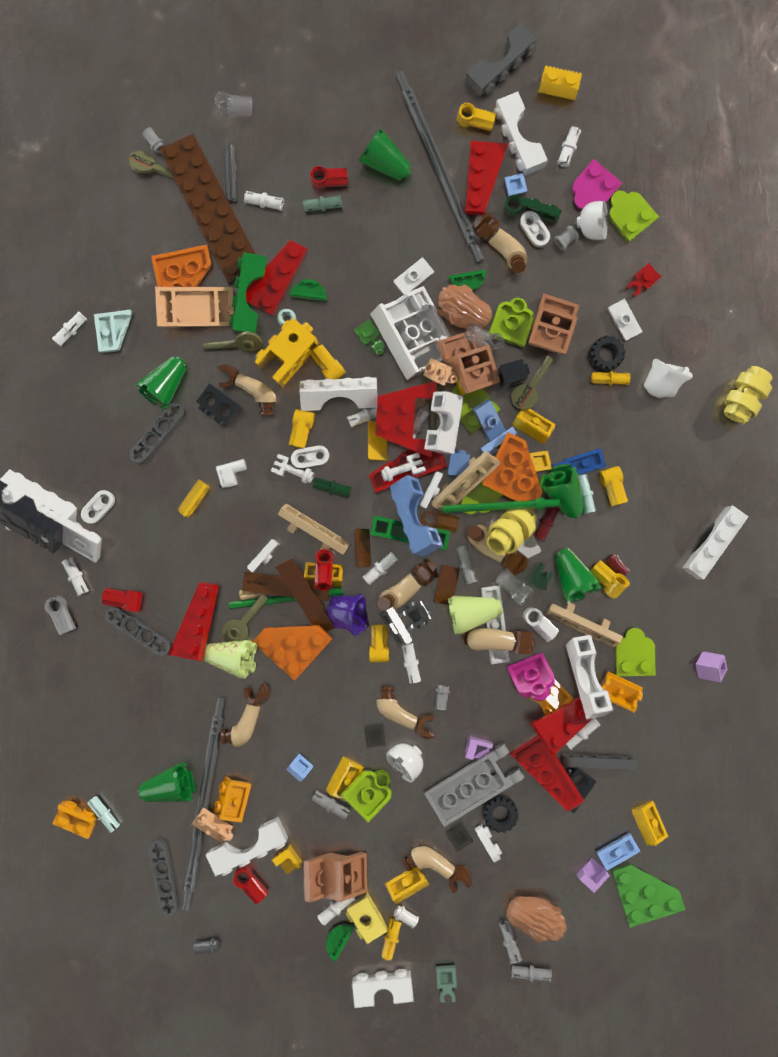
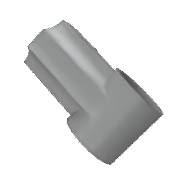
[45,596,76,635]

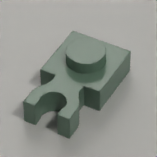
[436,965,457,1003]

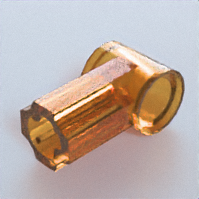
[420,510,460,533]

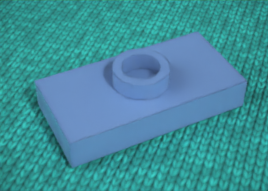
[472,399,506,442]

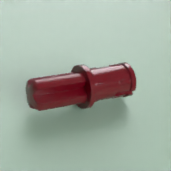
[534,507,560,542]

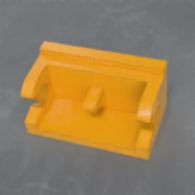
[600,671,643,713]

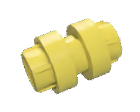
[724,366,773,424]
[487,508,537,555]

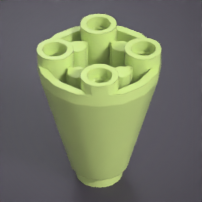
[448,596,503,634]

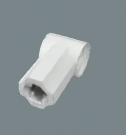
[522,607,559,643]

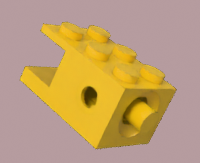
[255,318,320,388]

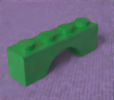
[229,252,267,333]
[370,516,450,551]

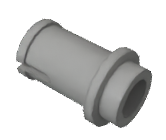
[142,127,165,153]
[434,685,451,710]

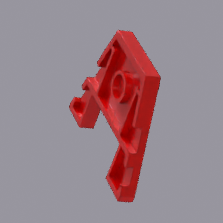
[375,381,437,457]

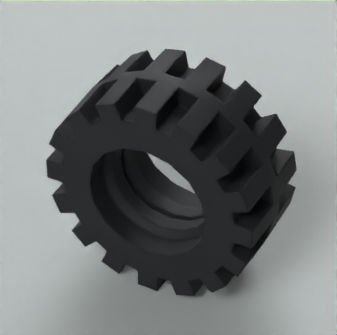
[589,335,626,372]
[483,795,519,833]

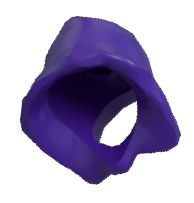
[327,594,369,636]

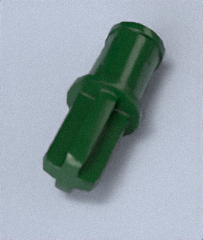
[313,477,351,498]

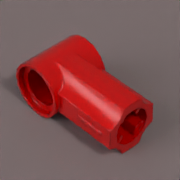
[310,166,348,190]
[315,549,333,591]
[101,588,143,612]
[233,865,269,904]

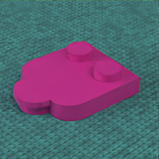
[572,159,622,209]
[507,653,555,701]

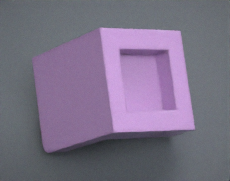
[696,652,728,682]
[464,736,493,760]
[576,858,610,893]

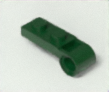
[503,195,562,223]

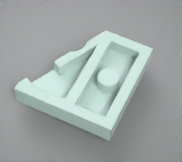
[94,310,132,353]

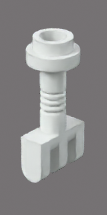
[381,453,426,482]
[271,454,314,484]

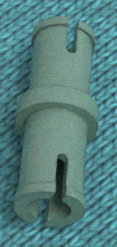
[303,195,342,213]

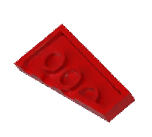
[465,141,508,215]
[245,240,308,317]
[369,449,447,494]
[168,582,219,661]
[530,696,593,755]
[509,736,585,812]

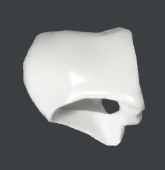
[644,359,693,398]

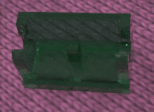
[524,562,553,591]

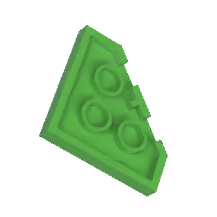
[611,863,686,928]

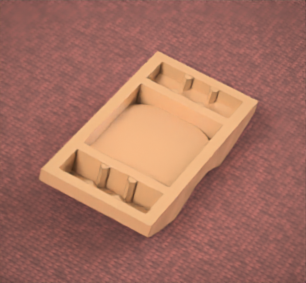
[155,287,234,327]

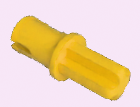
[591,371,630,386]
[381,918,402,960]

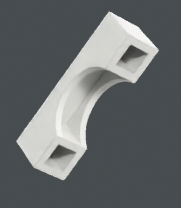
[494,91,548,176]
[299,377,377,411]
[682,505,748,580]
[566,635,613,719]
[206,817,288,876]

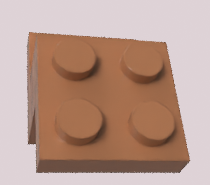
[528,293,579,356]
[437,330,500,394]
[304,852,367,902]

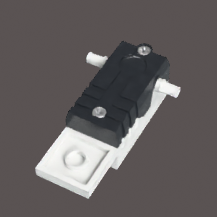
[0,469,102,563]

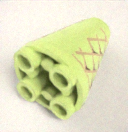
[203,640,257,679]

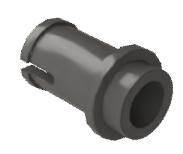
[194,938,220,955]

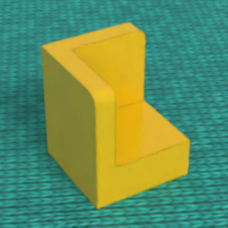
[272,844,303,874]

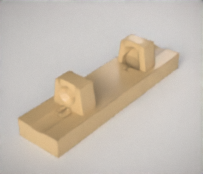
[431,451,500,515]
[278,503,351,555]
[544,603,623,648]

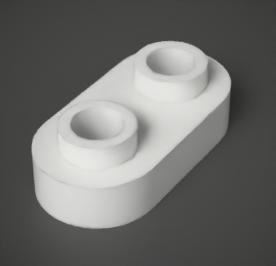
[520,211,550,248]
[291,446,329,469]
[81,490,115,524]
[475,825,503,863]

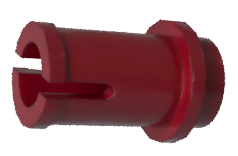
[605,554,629,576]

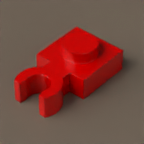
[626,263,661,297]

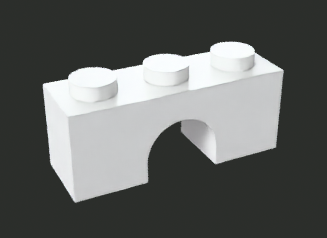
[424,391,463,454]
[352,969,413,1008]

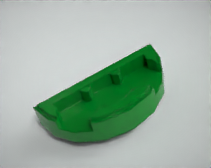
[448,269,486,292]
[289,279,327,302]
[326,923,355,962]

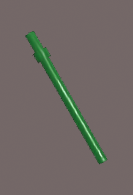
[443,498,560,513]
[229,588,344,609]

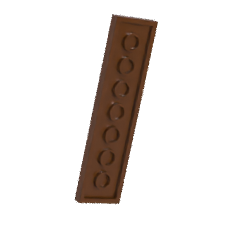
[159,134,255,284]

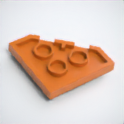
[151,245,212,287]
[482,432,543,509]
[253,625,334,681]

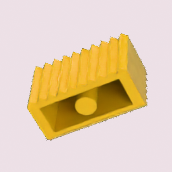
[538,65,582,100]

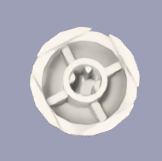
[577,201,608,240]
[386,743,423,783]

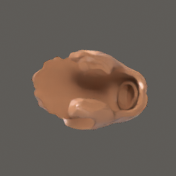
[437,285,492,331]
[506,896,567,943]

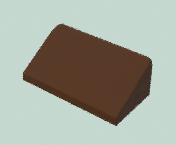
[354,529,371,567]
[433,564,460,605]

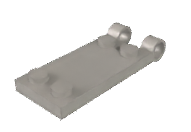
[424,743,525,827]

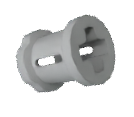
[553,225,579,251]

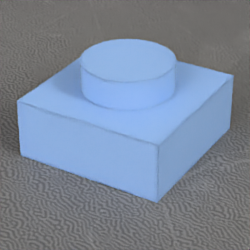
[504,173,527,197]
[286,754,313,782]

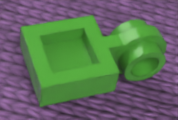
[354,319,386,355]

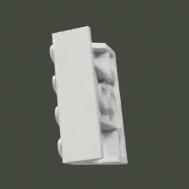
[371,286,451,380]

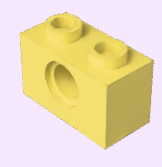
[346,892,387,944]

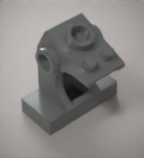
[379,600,433,648]

